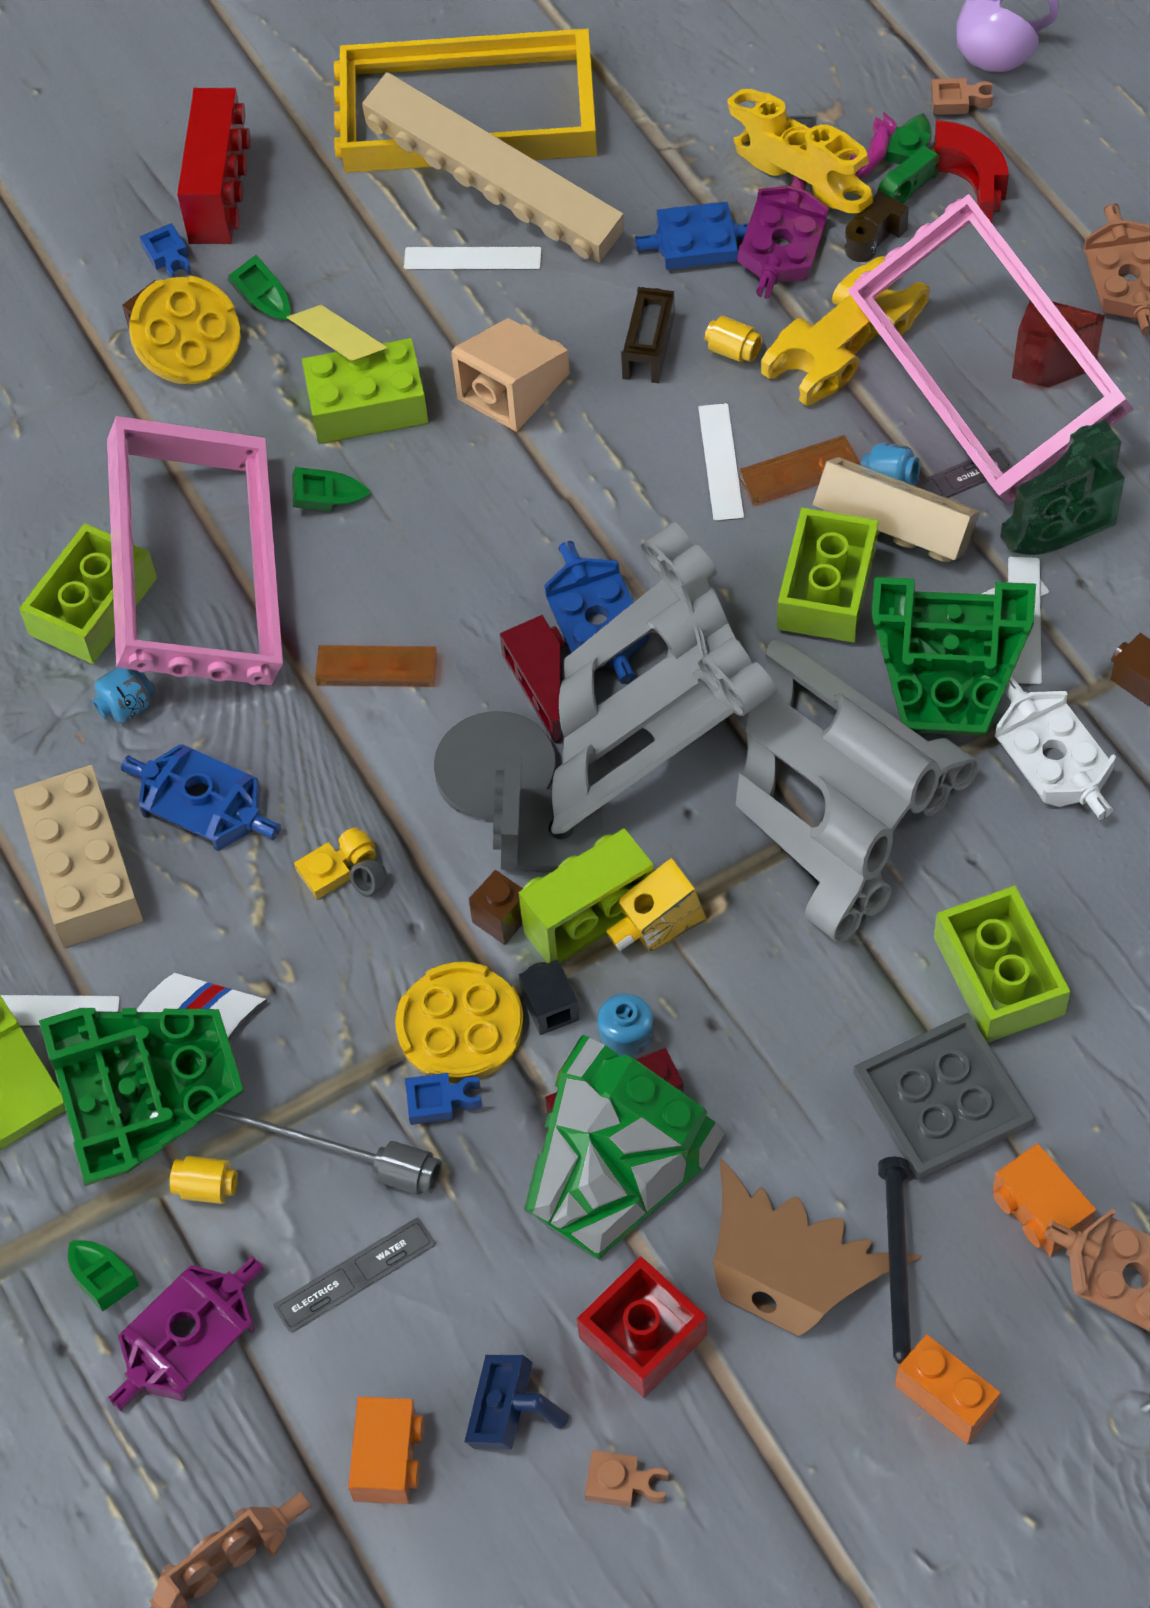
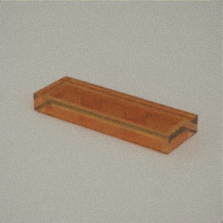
[739,435,860,506]
[315,645,437,687]

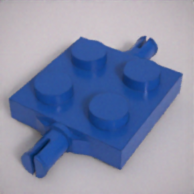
[635,201,749,270]

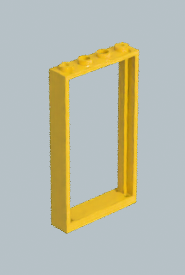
[334,28,597,173]

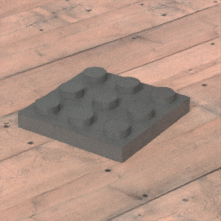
[854,1012,1035,1181]

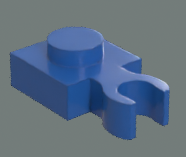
[140,223,192,278]
[405,1073,483,1125]

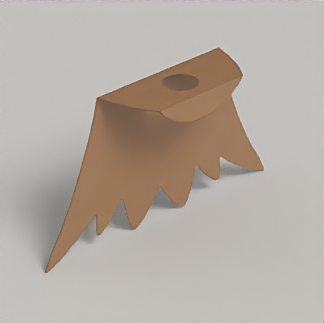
[713,1159,922,1336]

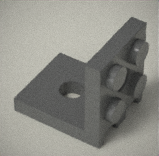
[493,756,603,872]

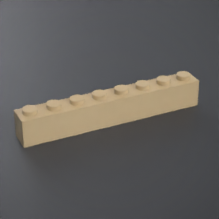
[362,72,624,264]

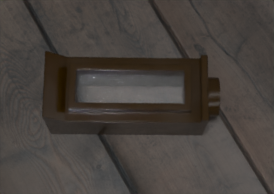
[621,287,675,384]

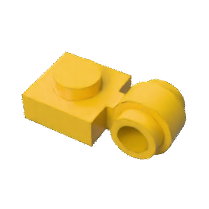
[294,827,376,900]

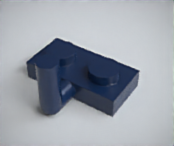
[464,1355,569,1450]

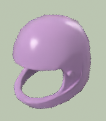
[956,0,1059,73]

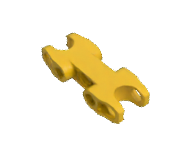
[727,89,873,213]
[761,256,930,406]

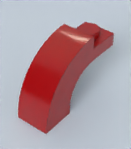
[934,120,1009,223]

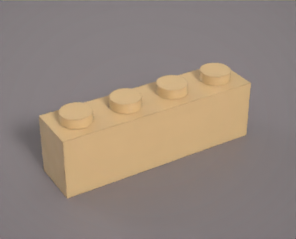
[812,457,980,562]

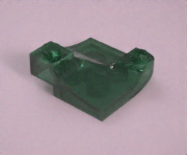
[1000,420,1125,555]

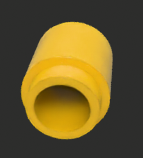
[705,315,763,363]
[170,1156,238,1204]

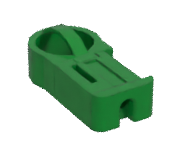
[877,146,940,204]

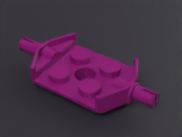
[737,176,829,299]
[107,1256,264,1412]

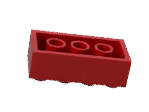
[177,88,251,244]

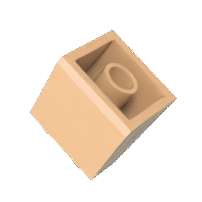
[451,318,570,432]

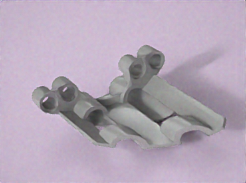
[551,522,777,834]
[736,640,979,943]

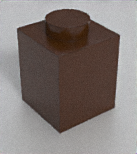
[1110,633,1150,706]
[469,869,523,945]

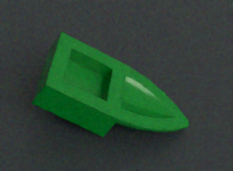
[886,113,931,164]
[228,255,290,321]
[292,467,370,511]
[68,1240,139,1312]

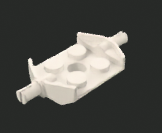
[995,675,1116,820]

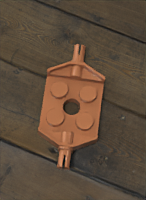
[1084,203,1150,336]
[1044,1209,1150,1331]
[149,1491,311,1608]

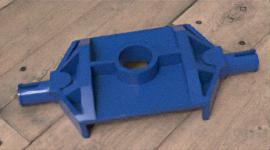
[544,540,649,684]
[121,744,281,851]

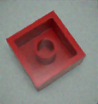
[576,1256,707,1398]

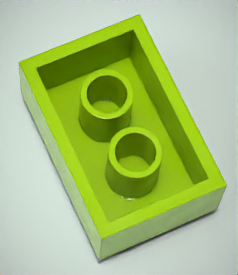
[301,338,428,444]
[777,507,879,643]
[19,523,157,664]
[518,828,654,963]
[933,885,1071,1043]

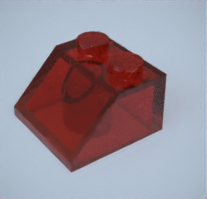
[1012,300,1105,388]

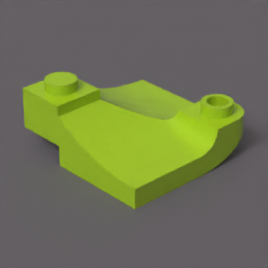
[0,995,66,1150]

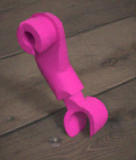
[850,112,897,179]

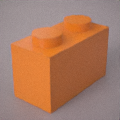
[992,1143,1097,1257]
[895,1334,1001,1445]
[348,1396,424,1504]

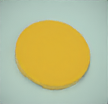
[129,275,241,385]
[395,962,524,1083]

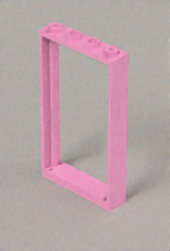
[848,194,1134,505]
[107,416,283,685]

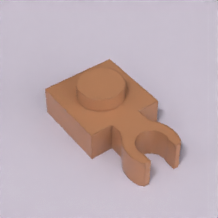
[930,78,993,115]
[585,1450,669,1508]

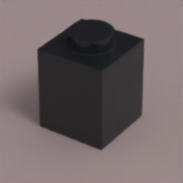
[519,959,579,1035]

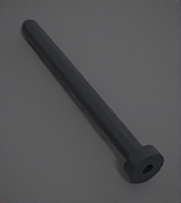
[878,1156,911,1364]

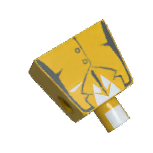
[606,858,707,952]

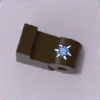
[845,191,909,262]

